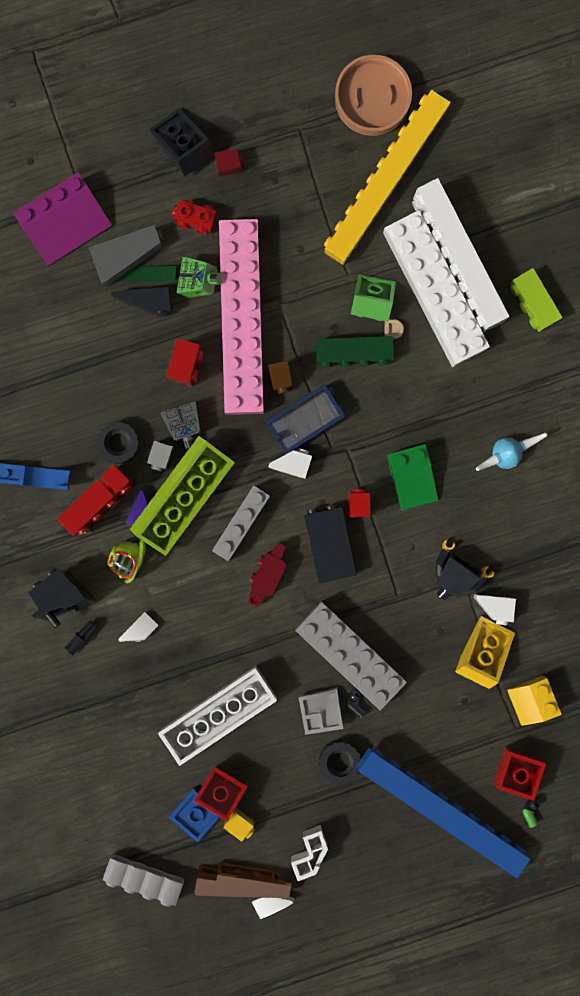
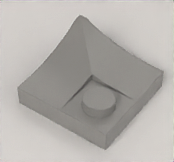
[299,687,344,735]

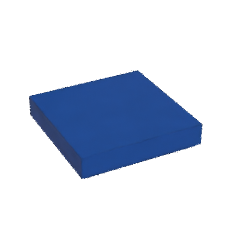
[169,787,219,842]

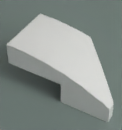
[118,612,158,642]
[252,897,295,919]

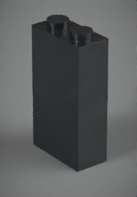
[304,505,356,583]

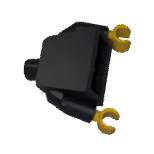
[435,539,494,600]

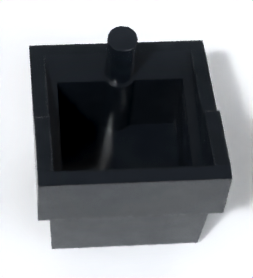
[28,568,97,628]

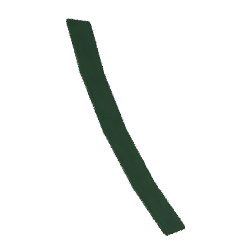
[118,266,176,281]

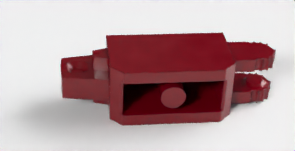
[248,543,286,607]

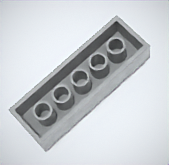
[295,601,407,711]

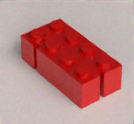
[57,464,134,536]

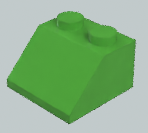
[351,274,396,322]

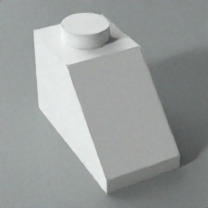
[269,448,312,479]
[474,594,516,625]

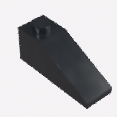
[111,287,172,317]

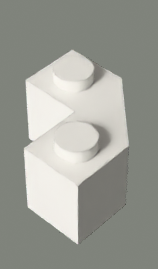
[291,825,328,881]

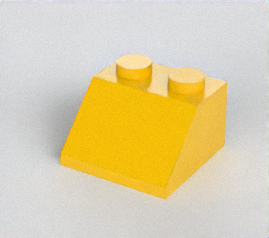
[507,676,562,726]

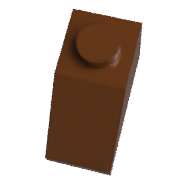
[268,361,292,394]

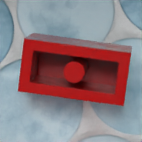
[348,489,370,517]

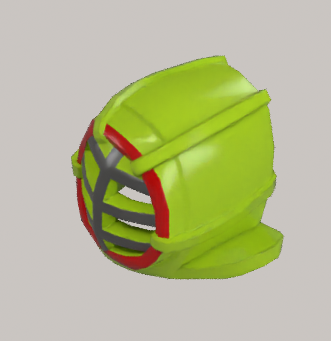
[107,540,146,584]

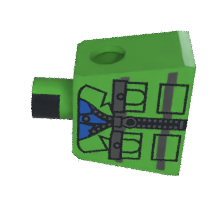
[177,257,223,298]

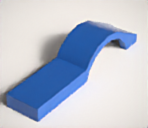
[0,463,71,490]

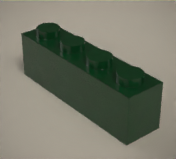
[316,336,394,368]

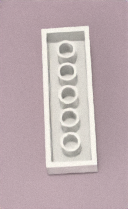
[158,666,277,766]

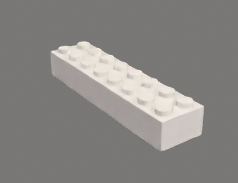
[412,178,509,333]
[383,210,490,367]

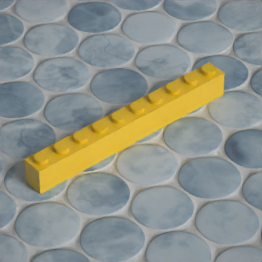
[324,90,451,265]

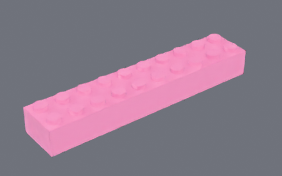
[219,219,264,415]

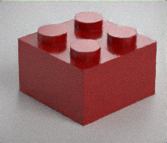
[166,338,204,387]
[493,747,546,801]
[194,767,247,822]

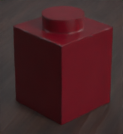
[214,148,244,177]

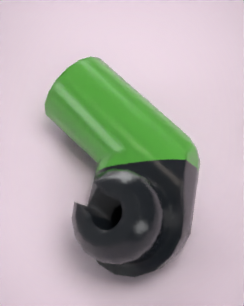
[523,799,540,828]

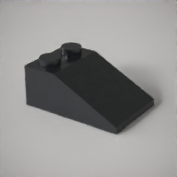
[149,108,215,176]

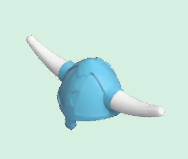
[476,433,547,471]

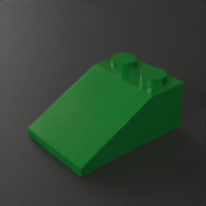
[386,444,438,511]

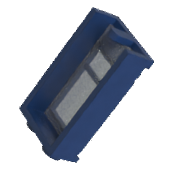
[266,384,346,454]

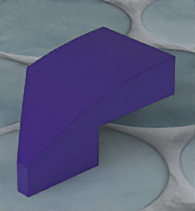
[126,488,149,526]

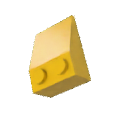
[455,616,515,689]

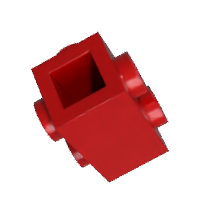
[172,199,217,235]

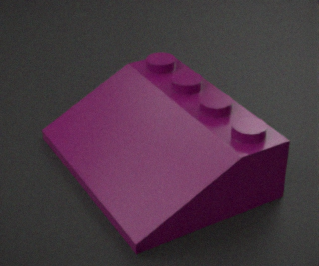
[13,172,112,267]

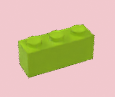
[510,268,562,332]

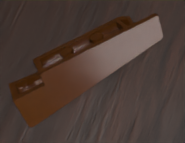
[195,862,292,898]

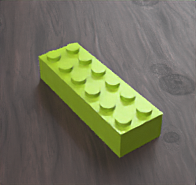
[130,436,235,556]

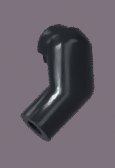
[347,690,366,719]

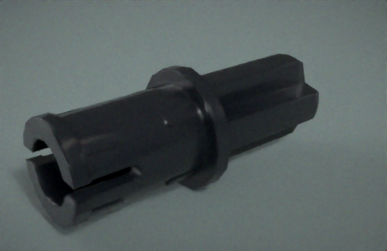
[64,621,97,655]

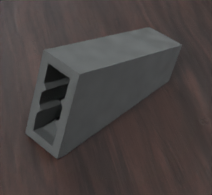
[89,225,164,288]

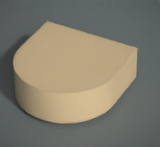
[384,319,404,340]

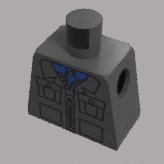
[161,401,201,450]

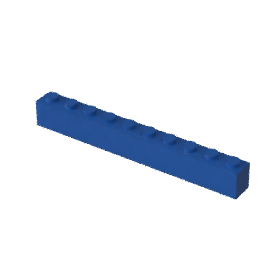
[356,748,530,878]

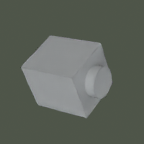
[147,441,174,472]

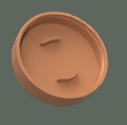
[335,55,412,136]

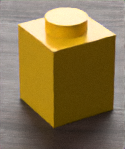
[223,808,255,842]

